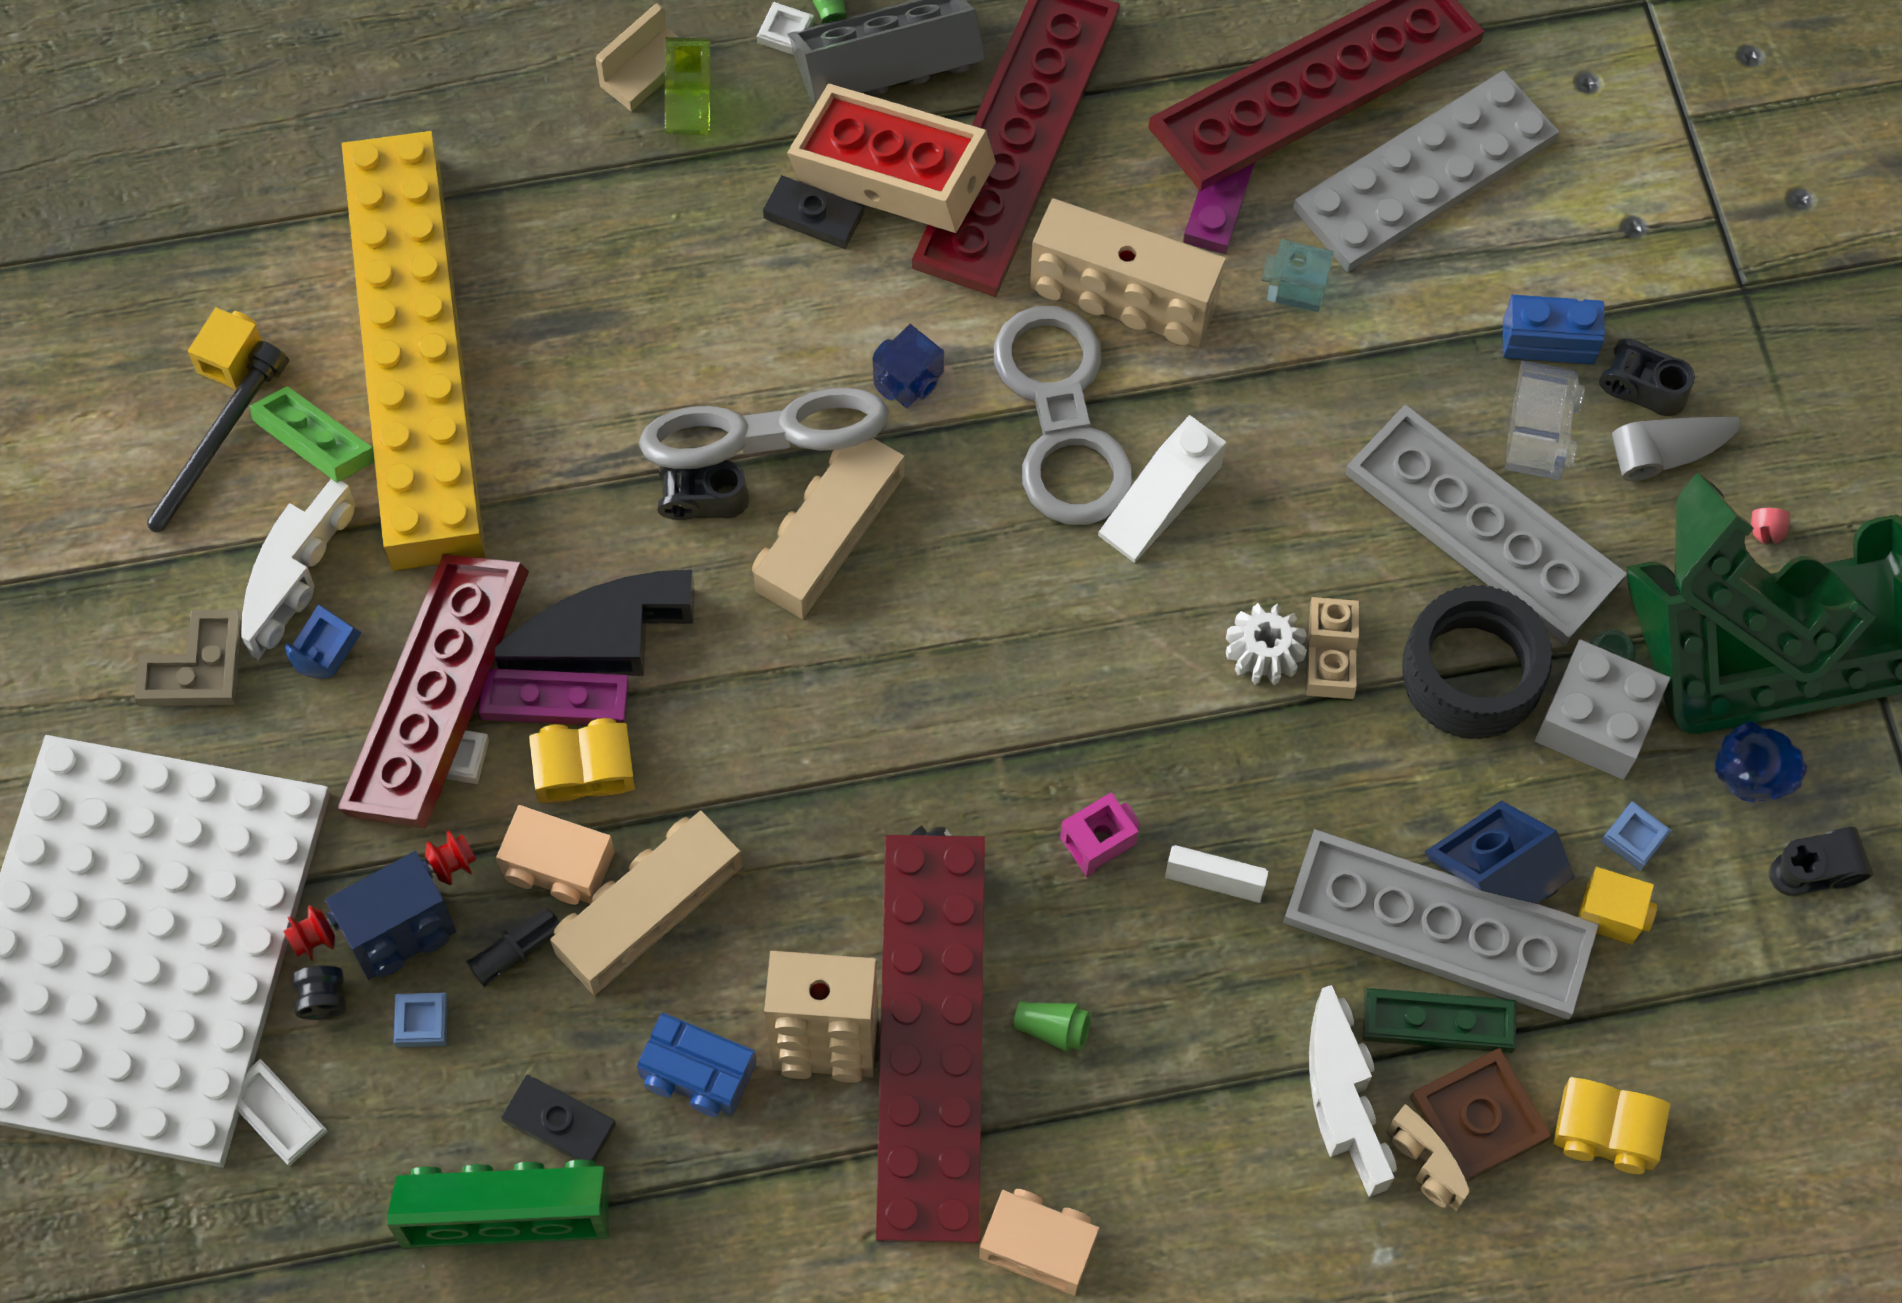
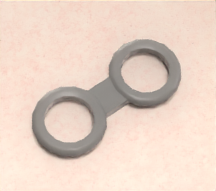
[994,306,1132,525]
[639,388,889,469]

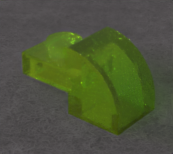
[665,37,710,135]

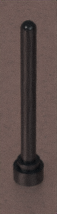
[147,340,290,533]

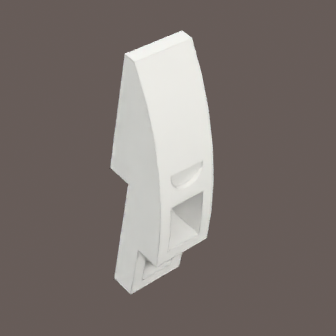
[241,479,356,660]
[1309,985,1397,1197]

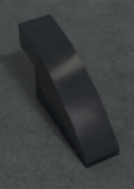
[495,569,695,676]

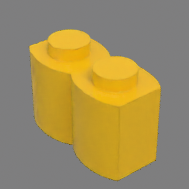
[529,718,635,803]
[1553,1077,1671,1174]

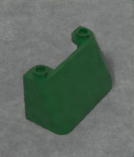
[1675,472,1876,682]

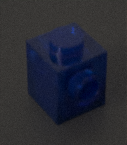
[872,324,944,408]

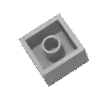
[1534,639,1670,780]

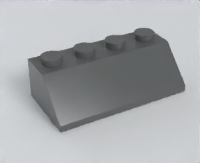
[787,0,985,104]

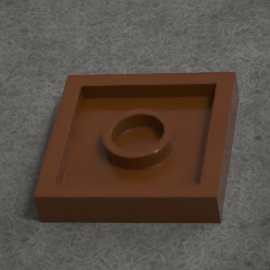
[1410,1048,1551,1182]

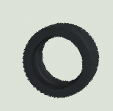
[1402,585,1552,739]

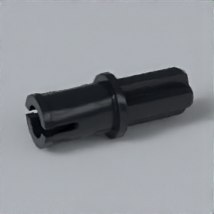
[466,908,560,988]

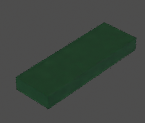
[1363,988,1516,1053]

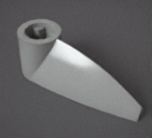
[1612,417,1740,481]

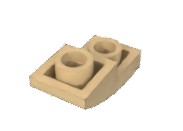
[1306,597,1359,699]
[1387,1104,1470,1211]

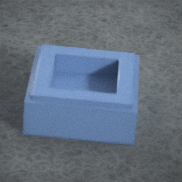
[1601,801,1672,871]
[394,993,448,1047]

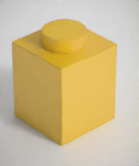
[187,307,262,390]
[1578,867,1657,945]

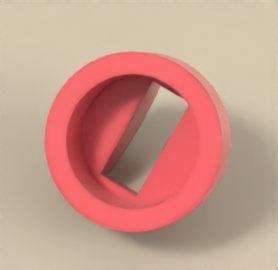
[1751,508,1790,544]

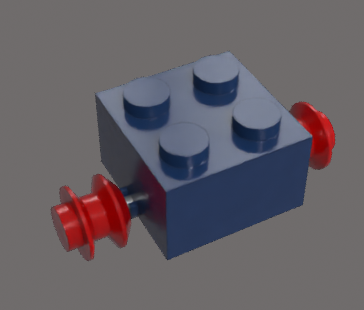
[283,831,477,980]

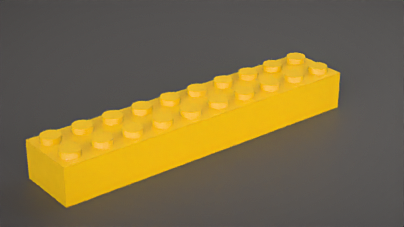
[342,131,486,571]

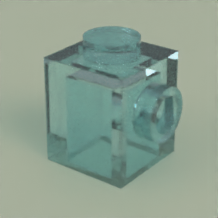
[1261,239,1334,312]

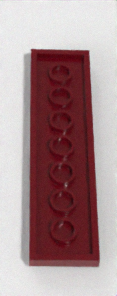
[912,0,1120,297]
[1148,0,1485,191]
[876,835,985,1243]

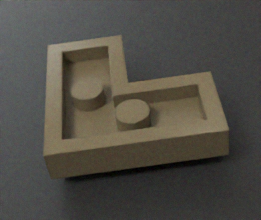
[134,609,242,706]

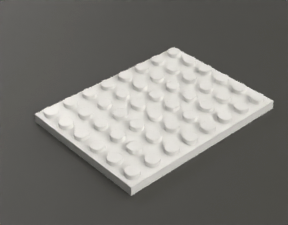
[0,735,331,1168]

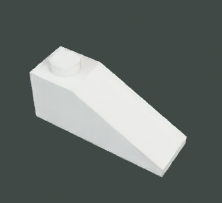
[1098,415,1226,563]

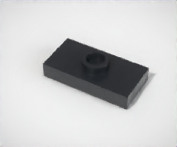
[763,175,864,249]
[501,1074,616,1161]

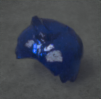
[1715,721,1808,804]

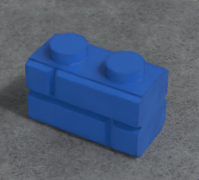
[1503,294,1605,364]
[637,1012,757,1117]

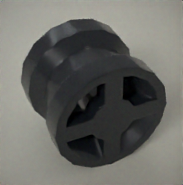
[292,965,346,1020]

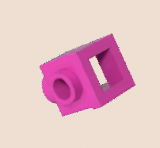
[1060,792,1140,877]

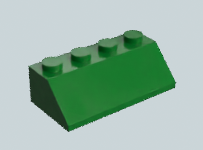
[387,1159,609,1248]

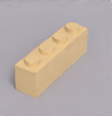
[752,438,904,620]
[550,810,743,996]

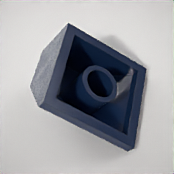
[1425,800,1575,904]

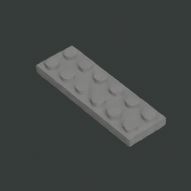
[1293,70,1559,273]
[1345,405,1627,645]
[1283,829,1599,1020]

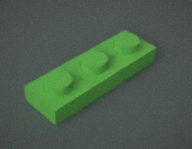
[250,386,375,483]

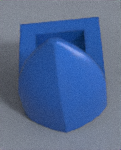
[285,605,362,679]

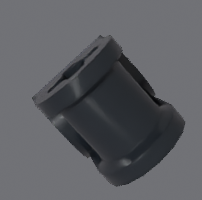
[1599,339,1695,416]
[657,460,749,520]
[1769,827,1873,896]

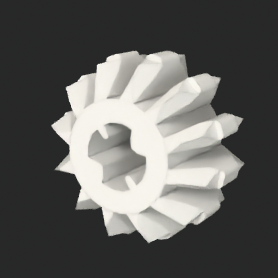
[1226,603,1307,686]

